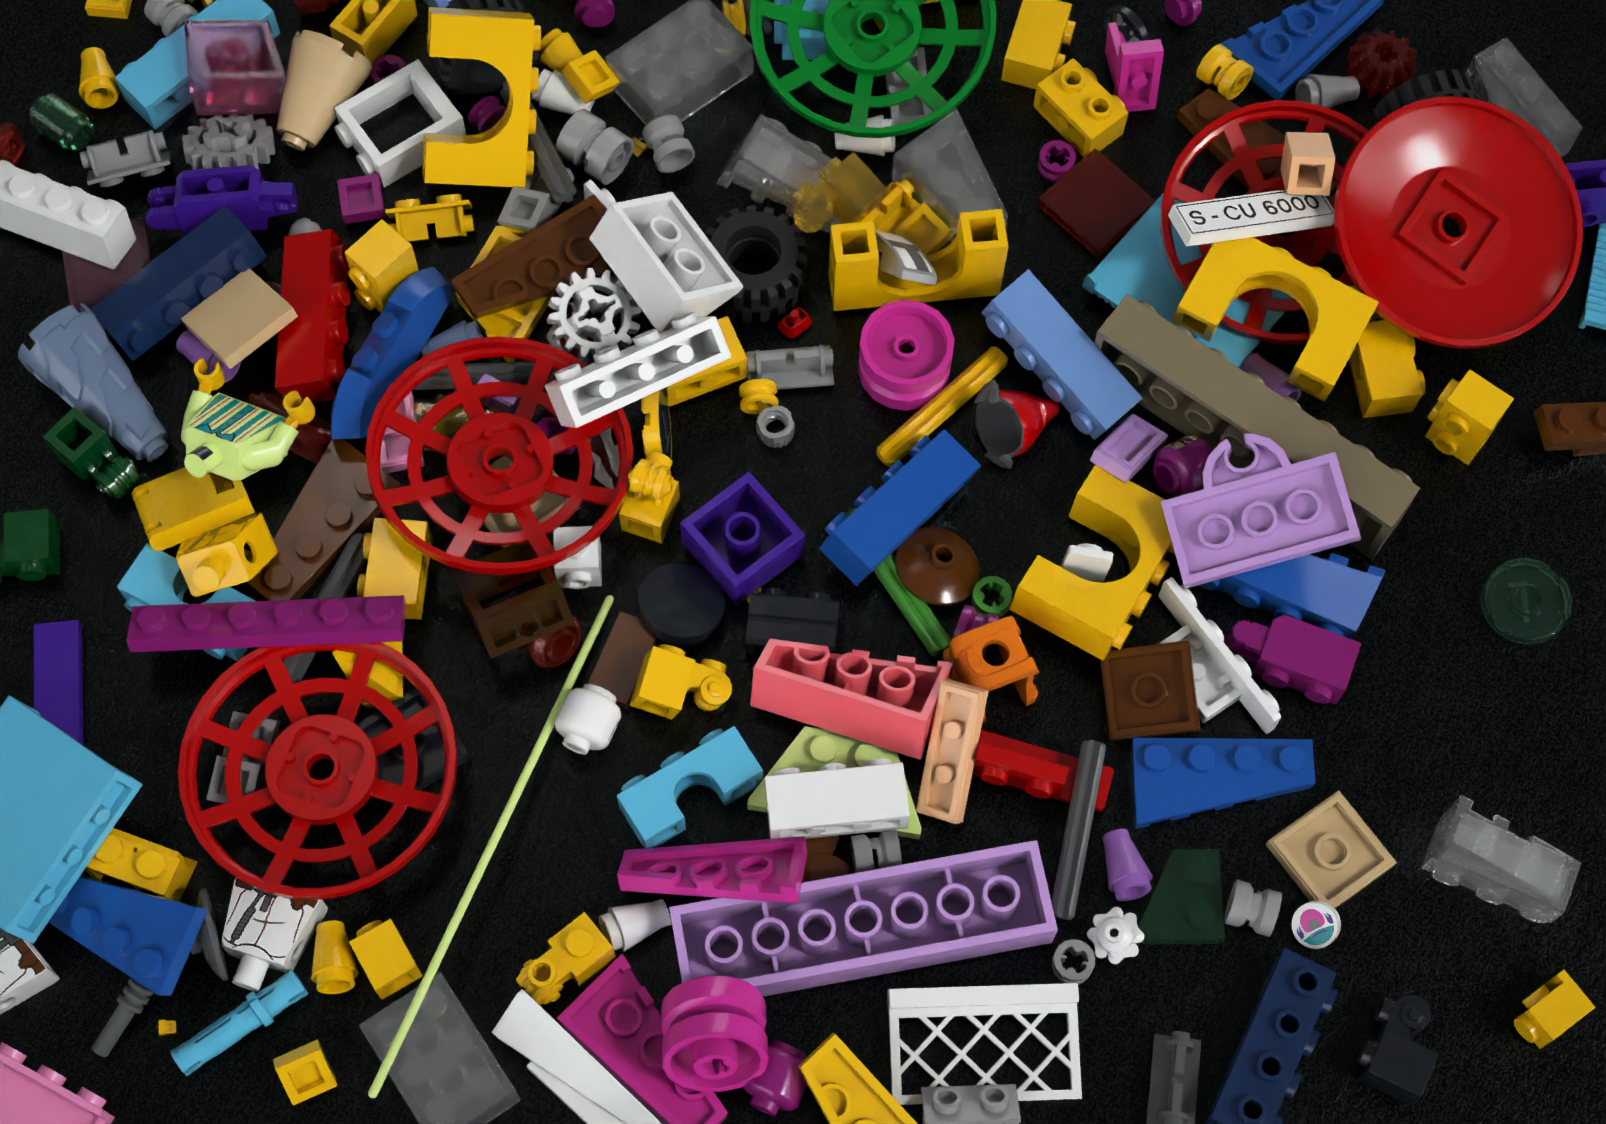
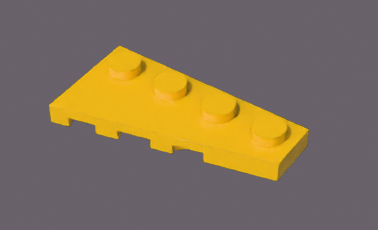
[798,1033,917,1124]

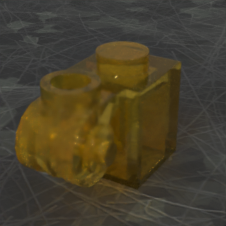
[789,152,888,233]

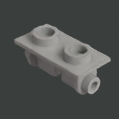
[80,130,171,187]
[746,345,834,390]
[921,1084,1021,1124]

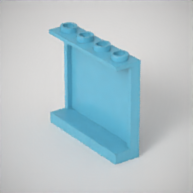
[0,695,143,944]

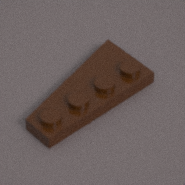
[1177,88,1338,198]
[451,194,616,319]
[248,439,401,601]

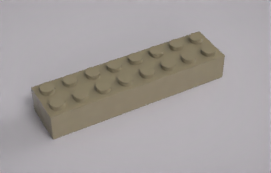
[1094,294,1420,560]

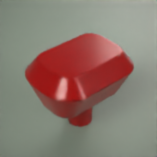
[778,308,812,338]

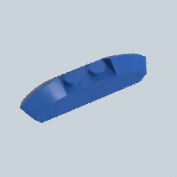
[330,267,451,440]

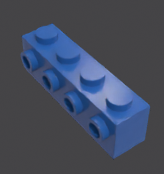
[819,429,981,586]

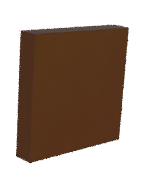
[1100,640,1201,742]

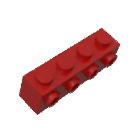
[275,229,350,403]

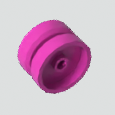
[858,300,955,411]
[661,976,769,1092]

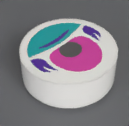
[1291,900,1341,949]

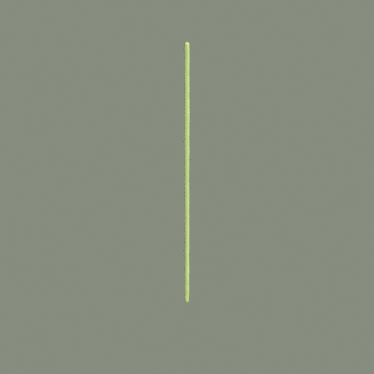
[368,595,614,1098]

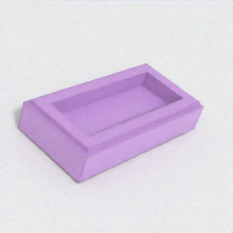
[1090,414,1168,483]

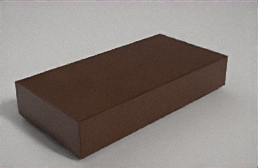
[588,611,658,710]

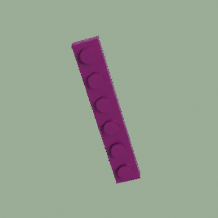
[126,595,406,652]

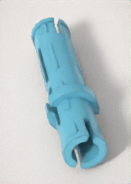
[170,969,308,1076]

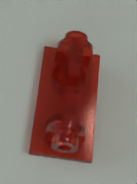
[249,392,332,464]

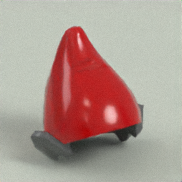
[974,379,1060,469]

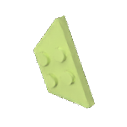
[747,726,922,840]

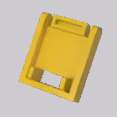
[132,467,255,551]

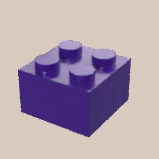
[680,472,805,606]

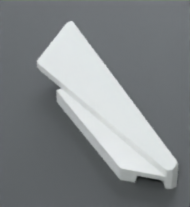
[492,989,662,1124]

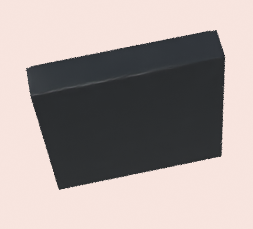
[356,687,471,806]

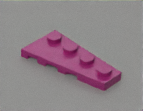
[617,836,808,903]
[556,953,728,1124]

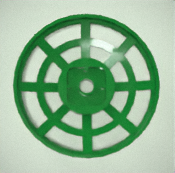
[750,0,996,138]

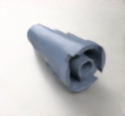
[18,303,169,462]

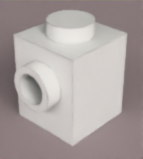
[553,526,602,589]

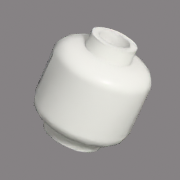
[555,684,621,755]

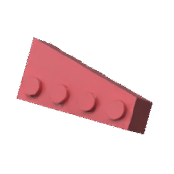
[750,639,954,760]

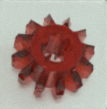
[1347,27,1417,98]

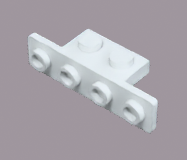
[1158,577,1281,734]

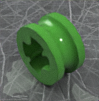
[971,576,1012,619]

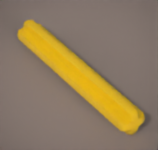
[876,346,1008,467]

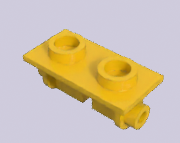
[850,179,921,252]
[385,194,474,242]

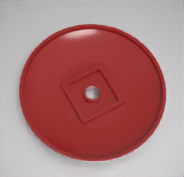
[1334,96,1583,349]

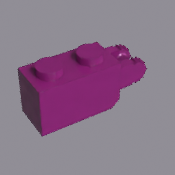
[1226,615,1361,704]

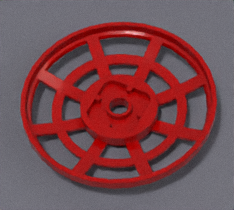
[1160,100,1375,344]
[365,336,633,575]
[178,642,458,900]

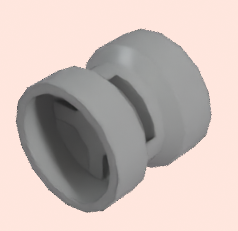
[144,0,199,37]
[642,115,695,173]
[850,830,902,873]
[1224,879,1282,937]

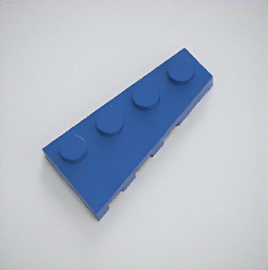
[1220,0,1384,100]
[1130,738,1315,830]
[48,875,209,996]

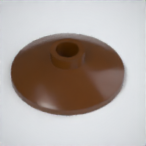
[895,527,980,606]

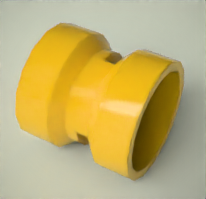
[1196,44,1254,101]

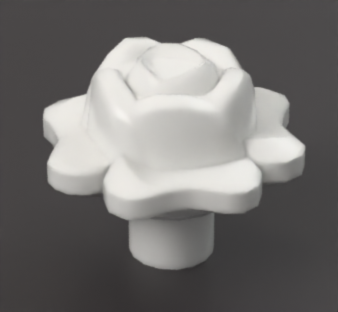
[1087,907,1145,964]

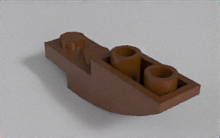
[1534,402,1606,456]

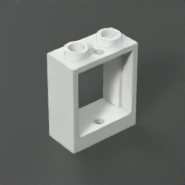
[334,59,466,188]

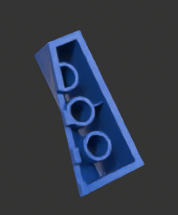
[1198,553,1386,639]

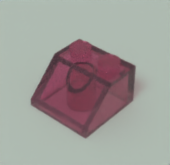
[184,20,286,115]

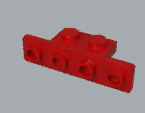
[972,730,1114,812]

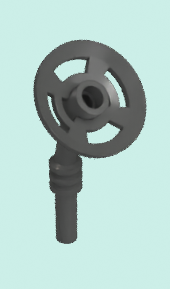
[91,888,229,1057]

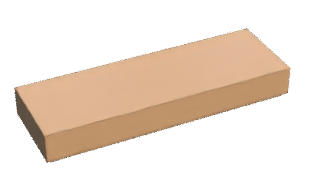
[916,679,989,824]

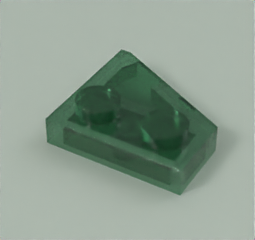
[1137,849,1225,944]

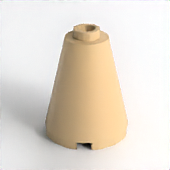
[276,30,373,151]

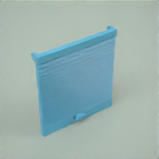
[1082,194,1293,368]

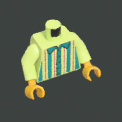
[181,358,315,481]

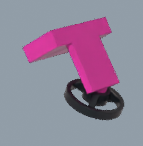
[1101,5,1164,112]

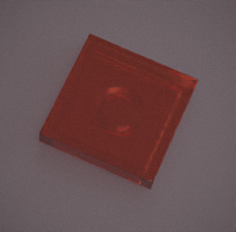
[1037,148,1155,257]

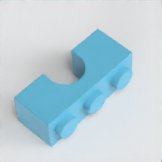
[117,543,255,661]
[617,726,763,849]

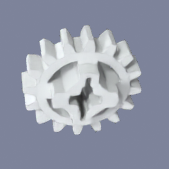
[547,268,641,362]

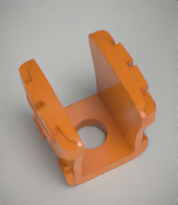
[942,616,1039,723]

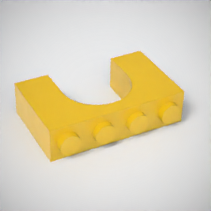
[422,7,541,188]
[829,209,1008,311]
[1172,237,1379,402]
[1009,464,1175,661]

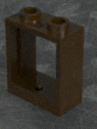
[450,542,574,659]

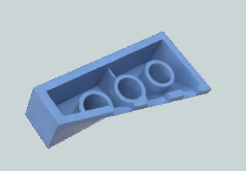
[981,269,1142,440]

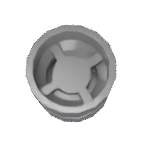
[555,109,634,185]

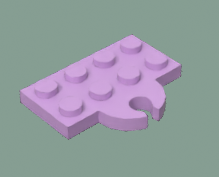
[1161,434,1361,589]

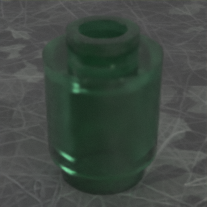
[30,93,94,151]

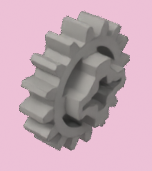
[182,112,275,170]

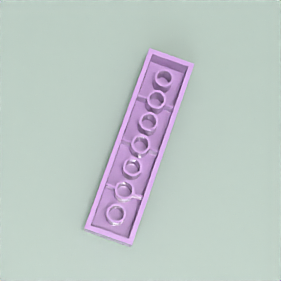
[669,840,1058,997]

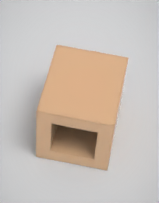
[1280,132,1335,196]

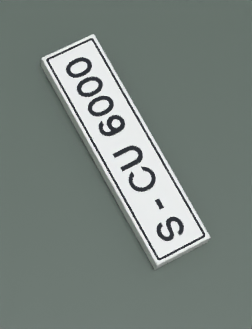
[1168,190,1334,247]

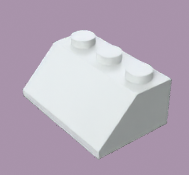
[589,192,744,333]

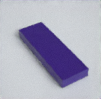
[34,620,84,745]

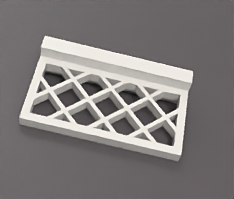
[887,983,1082,1105]

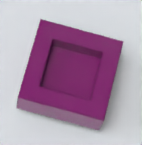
[337,174,386,224]

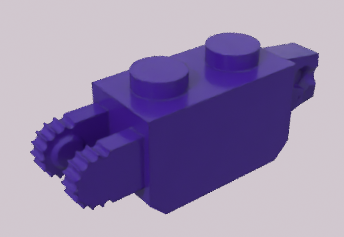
[145,165,298,236]

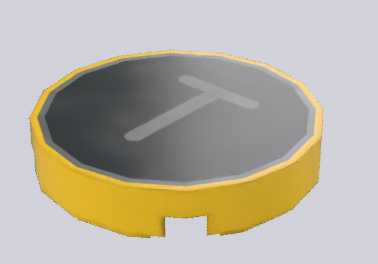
[641,388,672,459]

